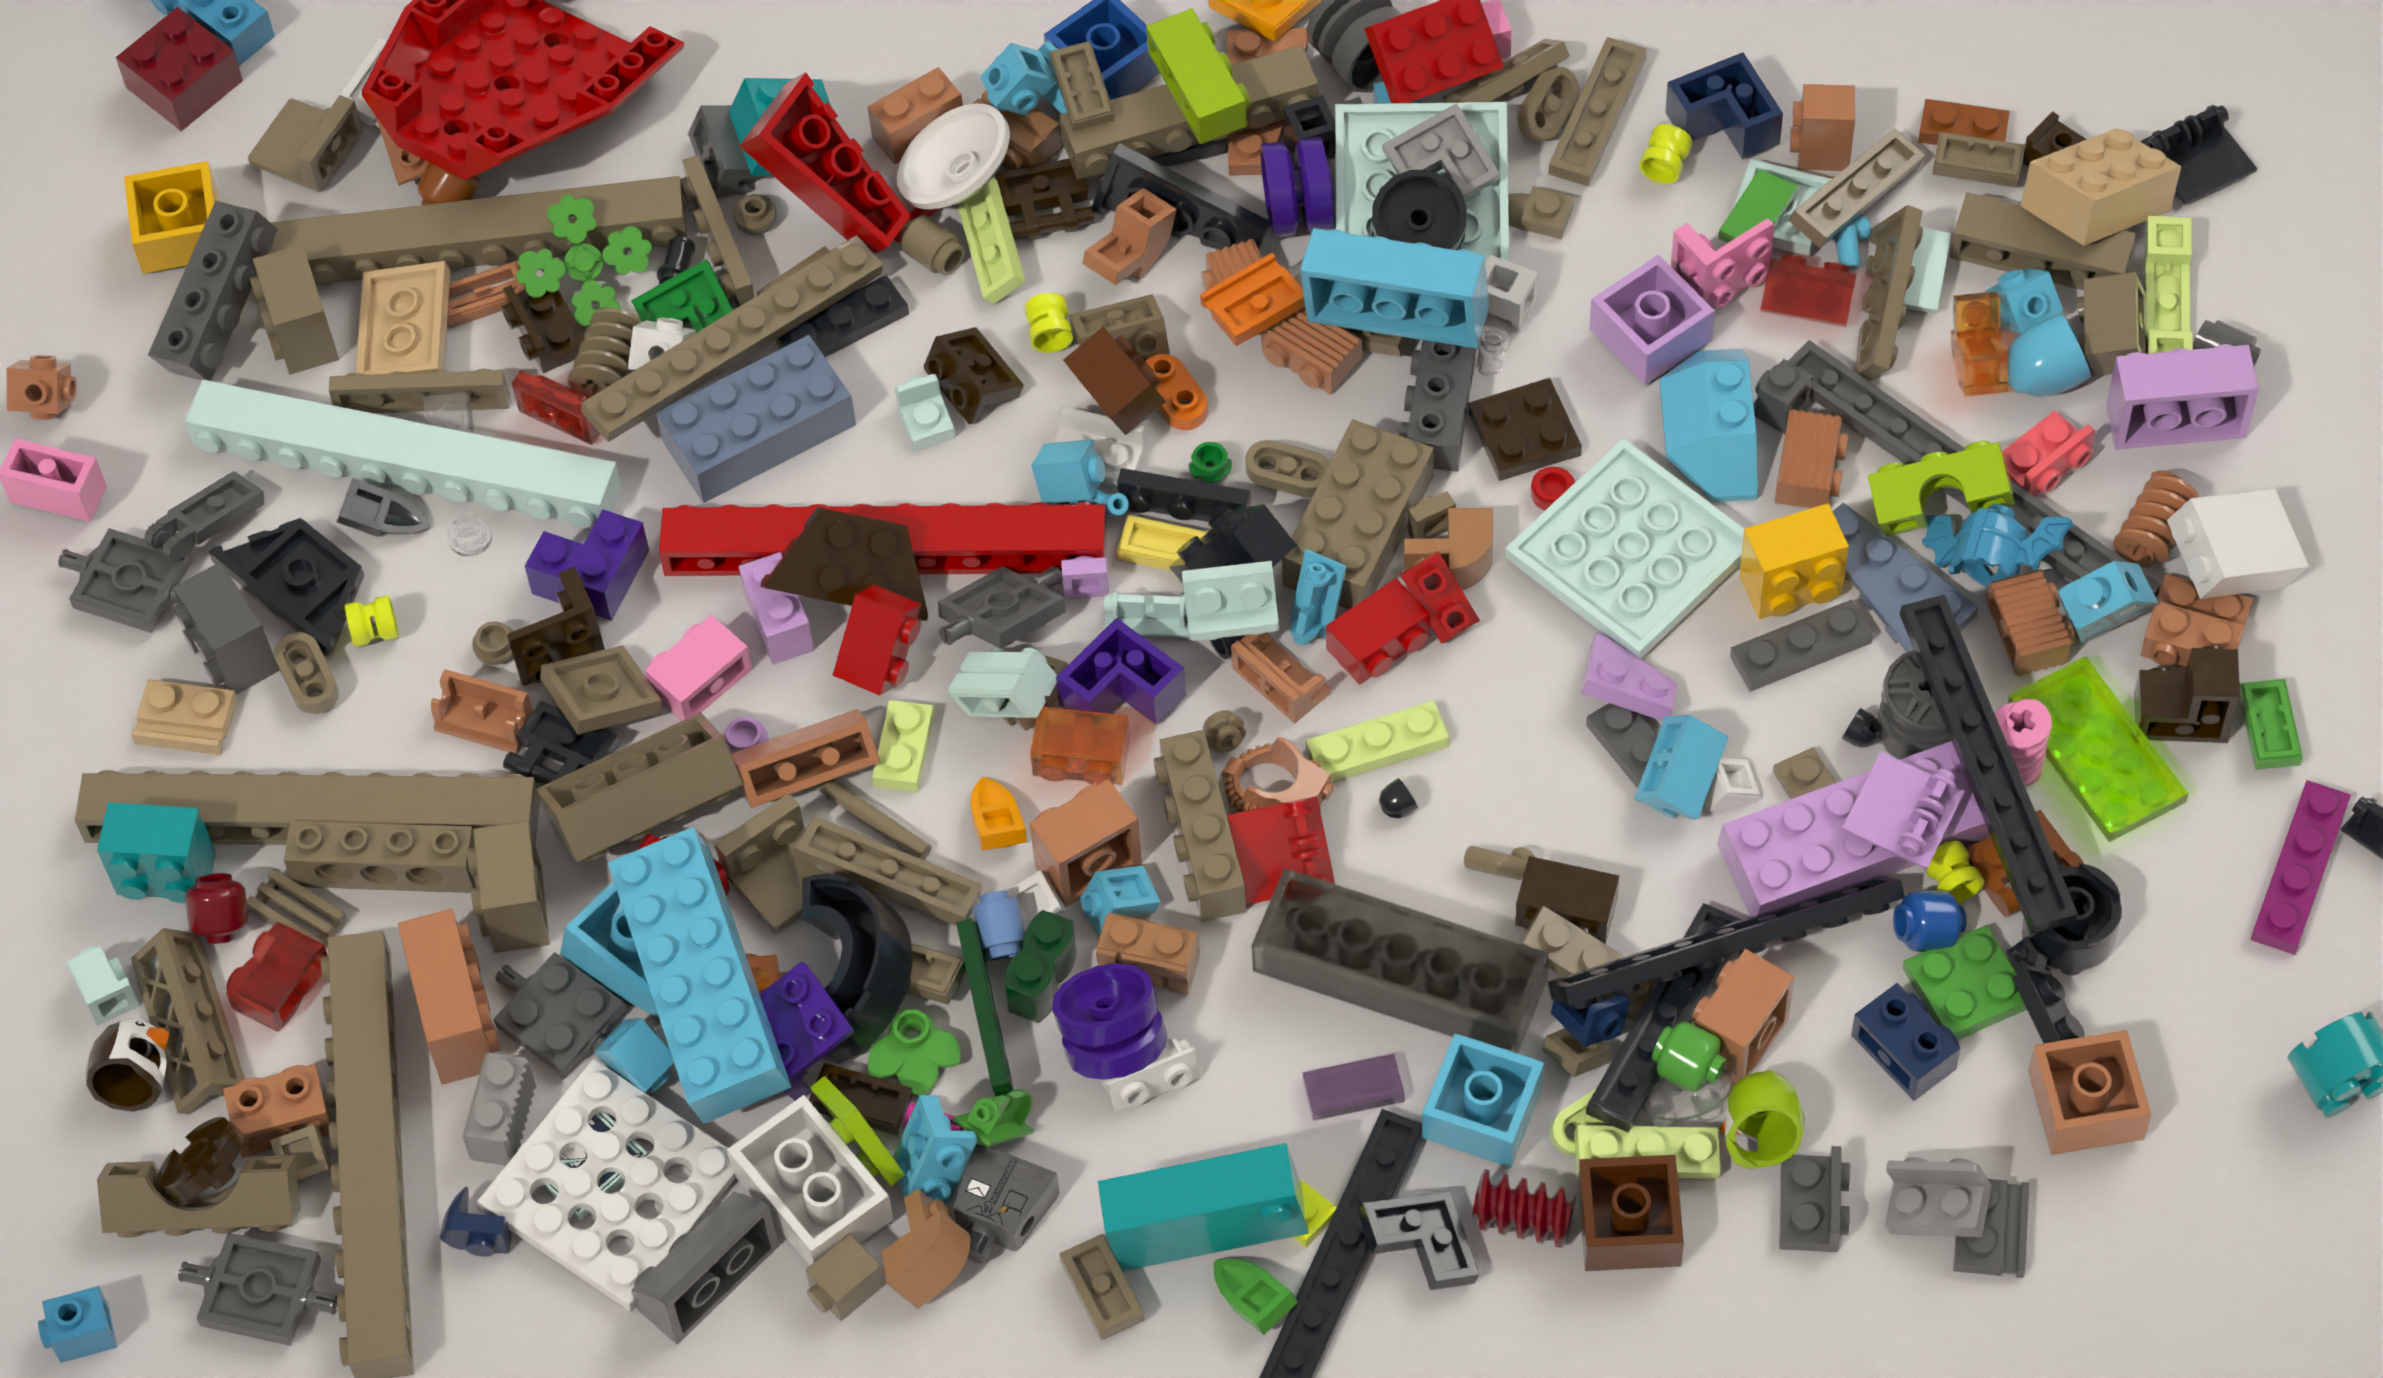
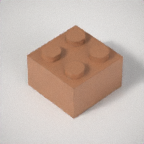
[1030,779,1142,908]
[1691,949,1794,1086]
[2028,1030,2151,1155]

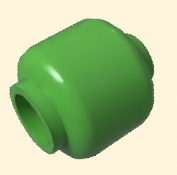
[1652,1021,1727,1092]

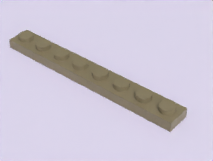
[581,235,884,442]

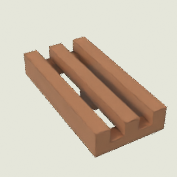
[447,261,527,328]

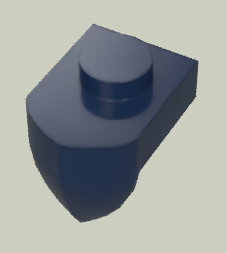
[439,1187,512,1257]

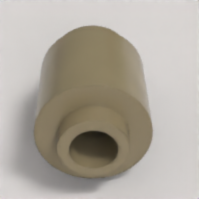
[900,216,965,275]

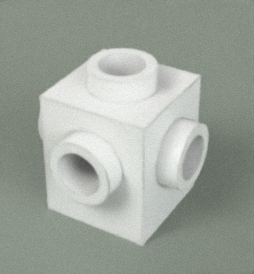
[628,317,696,370]

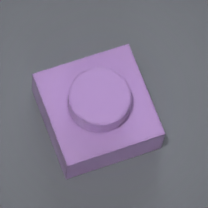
[1061,556,1109,599]

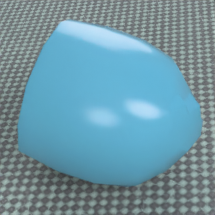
[2004,313,2091,397]

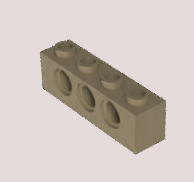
[284,820,476,893]

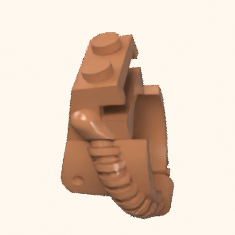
[1221,737,1334,812]

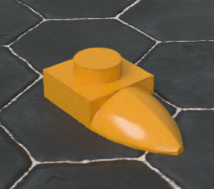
[970,777,1027,851]

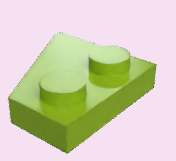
[810,1076,905,1187]

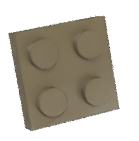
[540,645,661,734]

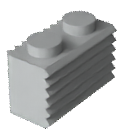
[462,1052,537,1166]

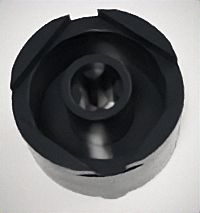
[2022,863,2122,976]

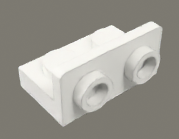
[1054,406,1147,489]

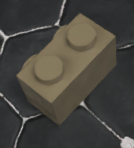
[2077,272,2147,376]

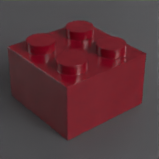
[115,7,243,132]

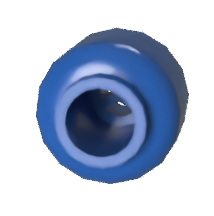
[1893,890,1967,952]

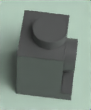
[1753,358,1813,434]

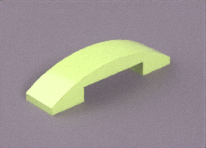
[2144,216,2193,354]

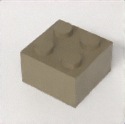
[250,244,339,375]
[467,821,550,953]

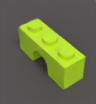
[1867,440,2016,536]

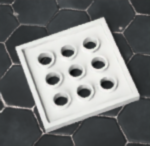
[477,1059,736,1312]

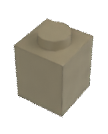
[805,1234,885,1321]

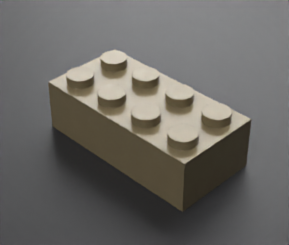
[1282,419,1434,609]
[536,712,743,863]

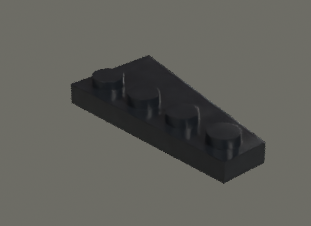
[1091,143,1271,250]

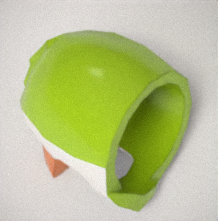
[1719,1069,1805,1169]

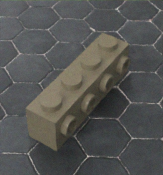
[1153,730,1246,922]

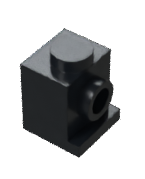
[1283,95,1336,167]

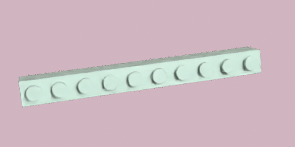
[185,380,622,528]

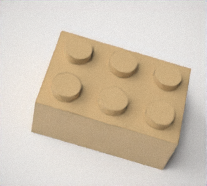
[2020,128,2181,246]

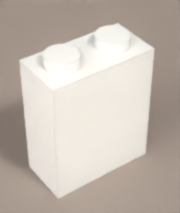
[2167,488,2309,599]

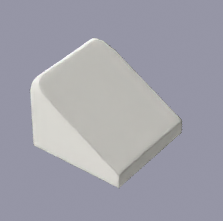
[1704,758,1761,812]

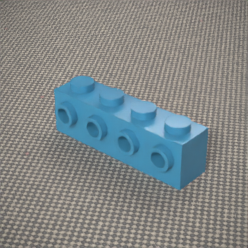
[151,0,275,66]

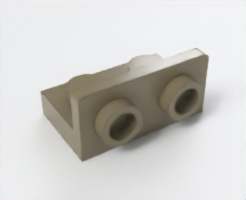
[1069,294,1170,361]

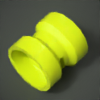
[1639,124,1692,184]
[1024,293,1073,353]
[345,595,399,647]
[1924,841,1985,904]

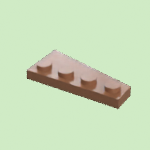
[1227,28,1309,176]

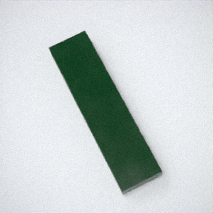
[956,918,1014,1097]

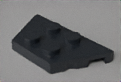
[209,518,364,656]

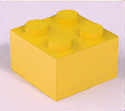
[124,161,220,274]
[1739,503,1849,619]

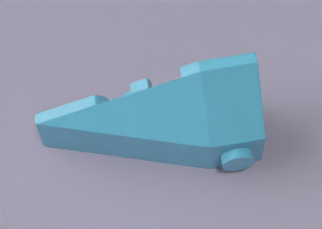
[560,881,659,1019]

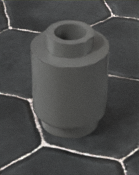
[2193,320,2261,366]

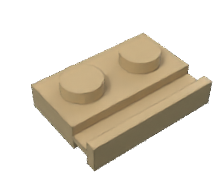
[131,679,238,755]

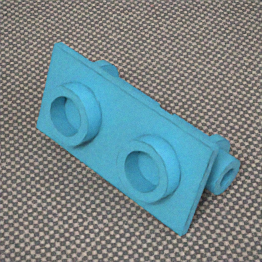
[1289,549,1347,645]

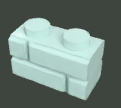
[948,648,1057,718]

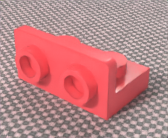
[2003,410,2095,497]

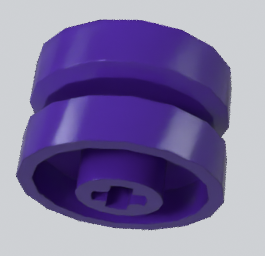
[1260,136,1334,238]
[1052,963,1167,1080]

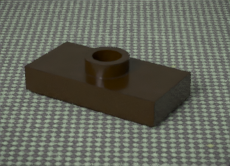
[809,1062,913,1135]

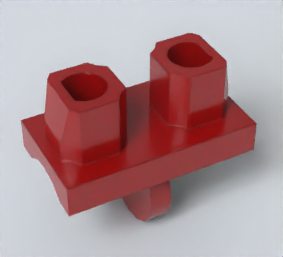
[1399,551,1480,644]

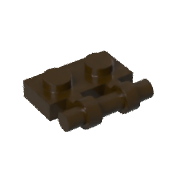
[995,159,1094,240]

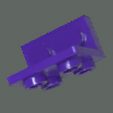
[760,962,854,1101]

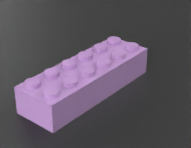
[1717,741,1990,917]

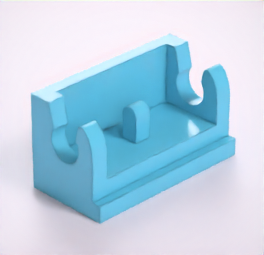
[1634,715,1729,820]

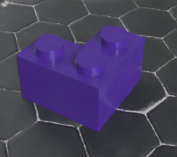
[524,509,649,621]
[1056,618,1186,730]

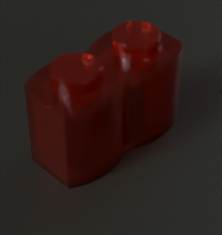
[226,922,328,1032]

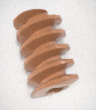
[2113,470,2200,568]

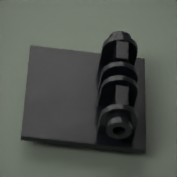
[2140,105,2258,205]

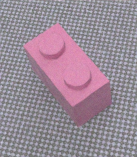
[0,439,107,522]
[645,615,752,721]

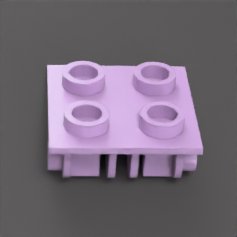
[1842,751,1965,870]

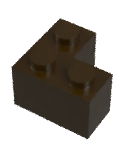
[2134,645,2240,743]

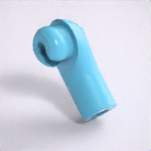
[1835,216,1871,271]
[1070,489,1129,518]

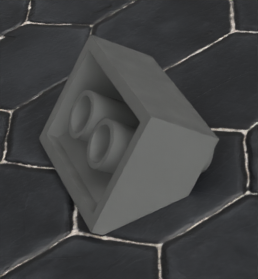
[631,1192,779,1345]

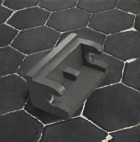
[688,105,764,197]

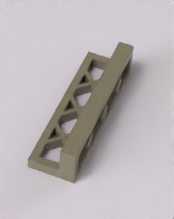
[131,928,245,1115]

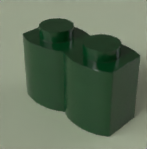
[1005,910,1077,1023]

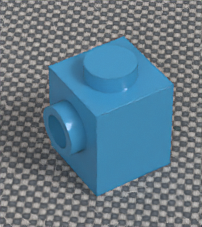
[38,1286,117,1363]

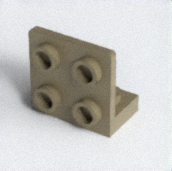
[248,95,363,193]
[715,793,829,931]

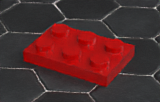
[1364,0,1504,104]

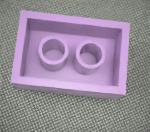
[2106,344,2259,450]

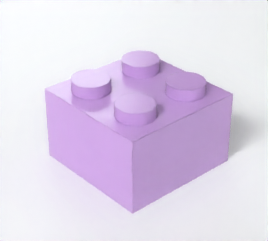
[1589,254,1715,385]

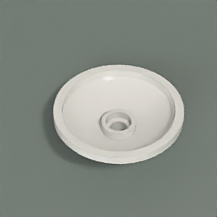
[897,103,1010,209]

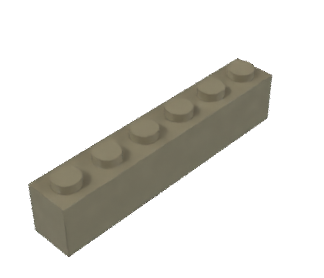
[1060,45,1319,179]

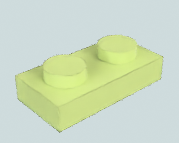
[872,700,935,792]

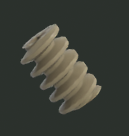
[568,307,643,399]

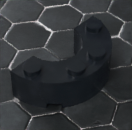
[802,874,913,1064]

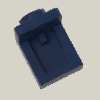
[1550,995,1630,1047]

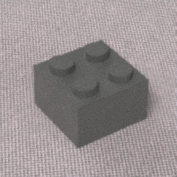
[173,562,279,695]

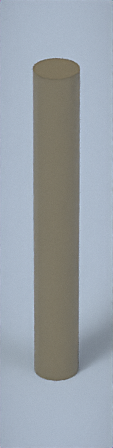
[815,779,932,860]

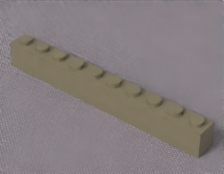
[267,176,687,285]
[75,770,540,845]
[321,930,414,1378]

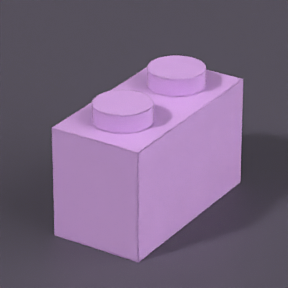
[738,552,814,665]

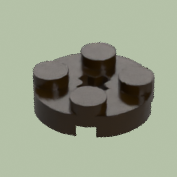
[157,1117,248,1206]

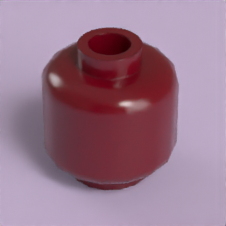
[185,873,249,944]

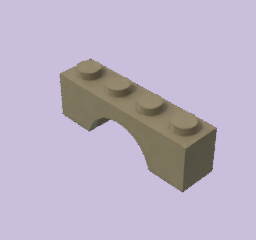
[97,1155,300,1238]

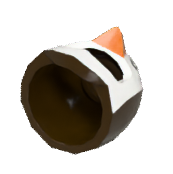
[86,1018,169,1112]

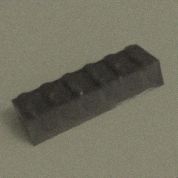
[1251,868,1549,1054]

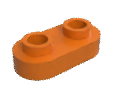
[1146,354,1208,430]

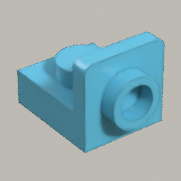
[1080,866,1161,934]

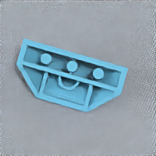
[1659,349,1758,502]

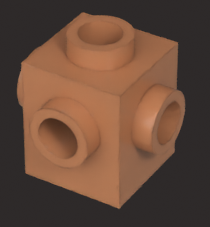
[7,355,77,420]

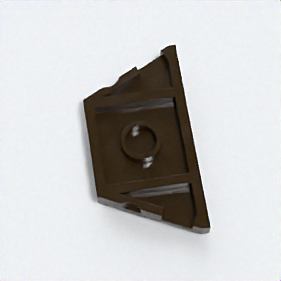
[760,507,928,621]

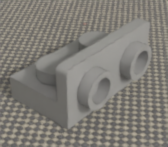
[1885,1157,1992,1237]

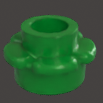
[1189,442,1232,484]

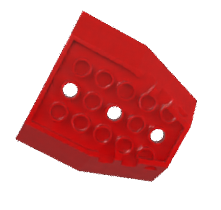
[362,0,684,180]

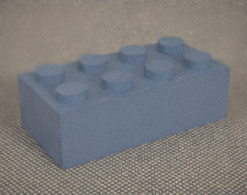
[656,335,856,503]

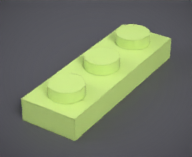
[957,178,1026,304]
[1306,700,1449,783]
[1574,1125,1721,1179]

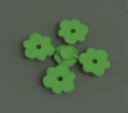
[516,195,652,327]

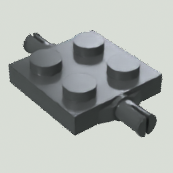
[58,528,191,633]
[938,566,1065,649]
[493,952,627,1078]
[178,1233,337,1346]

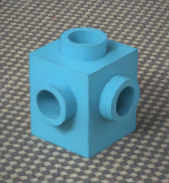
[980,43,1056,116]
[1985,268,2063,335]

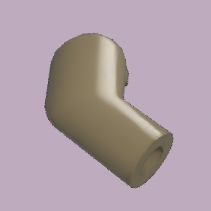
[1464,846,1535,880]

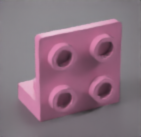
[1671,219,1775,308]

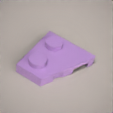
[1581,632,1677,721]

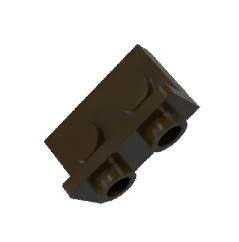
[501,285,584,374]
[924,327,1024,424]

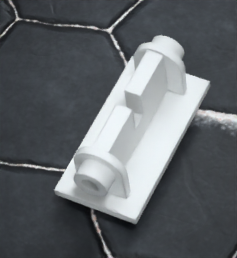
[1100,1038,1200,1114]

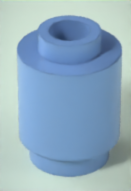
[972,890,1025,961]

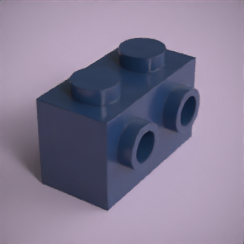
[1851,983,1961,1101]

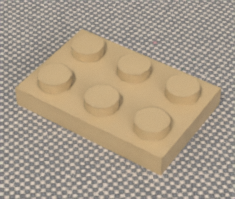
[356,261,450,375]

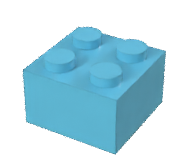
[1422,1033,1544,1168]

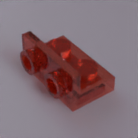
[1760,254,1857,328]
[511,370,600,445]

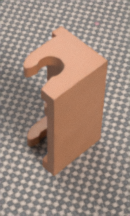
[1231,632,1330,724]
[431,669,533,754]

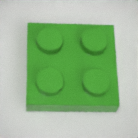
[1903,925,2027,1040]

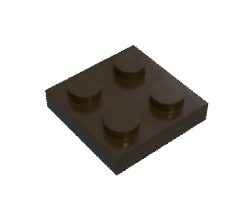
[1468,377,1582,481]

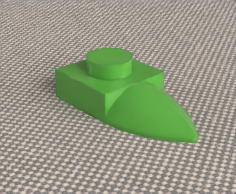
[1214,1259,1298,1335]

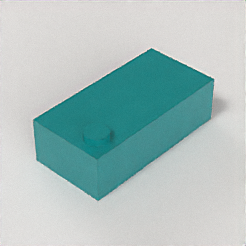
[1097,1143,1309,1271]

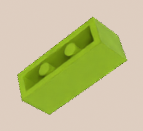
[1146,8,1251,144]

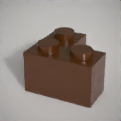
[1063,326,1166,435]

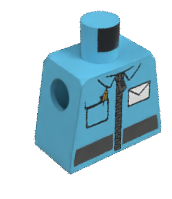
[2057,561,2159,644]

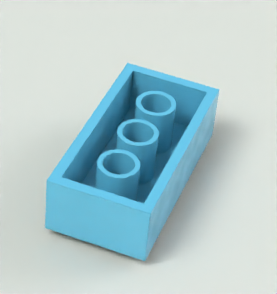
[1300,228,1489,349]

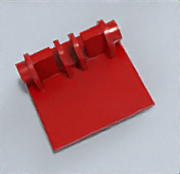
[1227,796,1336,905]

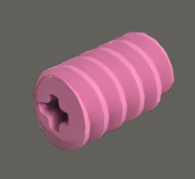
[1995,699,2052,786]

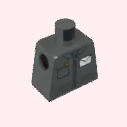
[953,1143,1060,1263]

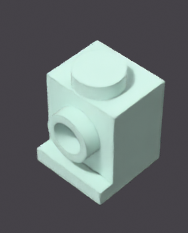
[66,945,140,1026]

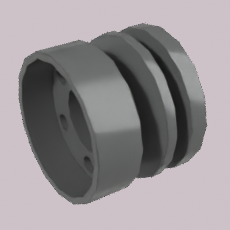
[1306,0,1402,93]
[1878,650,1951,760]

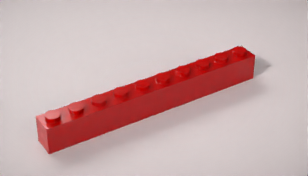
[659,502,1107,576]

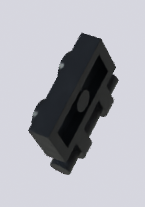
[503,701,620,785]

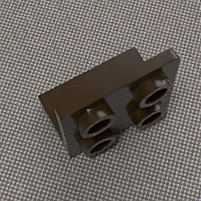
[507,566,605,686]

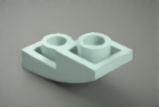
[1903,228,1951,314]

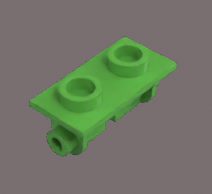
[952,1089,1034,1147]

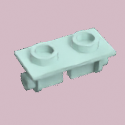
[1104,591,1189,638]

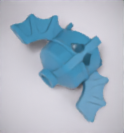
[1922,504,2074,587]

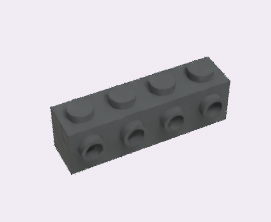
[148,201,278,381]
[1399,339,1478,472]

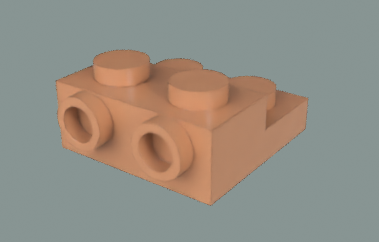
[2140,574,2253,669]

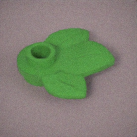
[868,1009,961,1098]

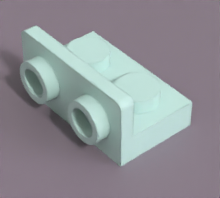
[1182,561,1279,641]

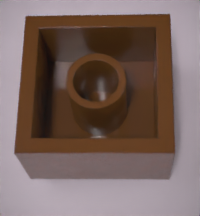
[1578,1155,1684,1271]

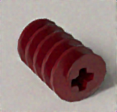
[1472,1169,1577,1248]

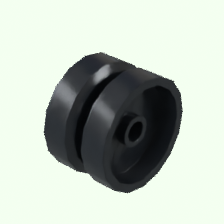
[1372,170,1467,250]

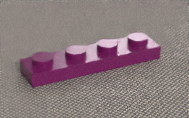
[2250,780,2351,955]

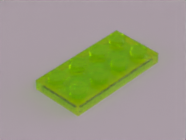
[2007,656,2189,842]

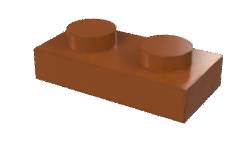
[1918,98,2010,145]

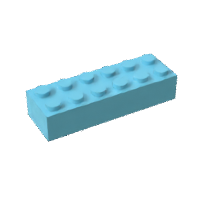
[608,827,792,1124]

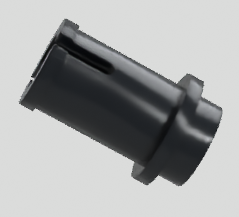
[657,236,696,285]

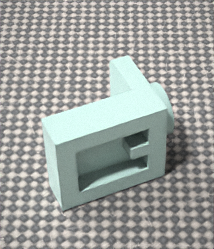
[895,374,956,451]

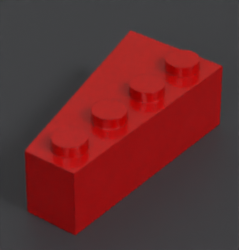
[739,72,911,254]

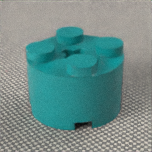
[2288,1011,2383,1118]

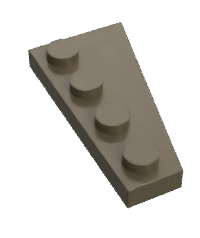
[1855,205,1923,381]

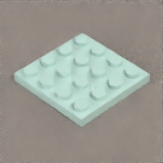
[1335,102,1509,264]
[1505,438,1744,659]

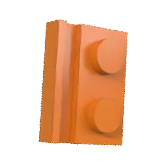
[1200,253,1305,346]

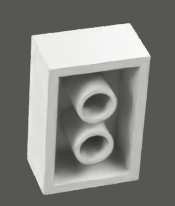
[727,1095,894,1266]

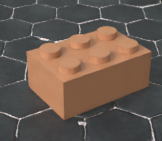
[398,908,501,1085]

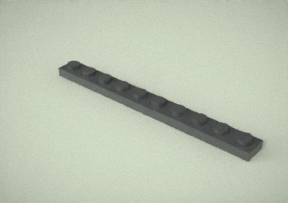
[1788,340,2161,623]

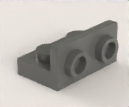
[1779,1146,1850,1252]

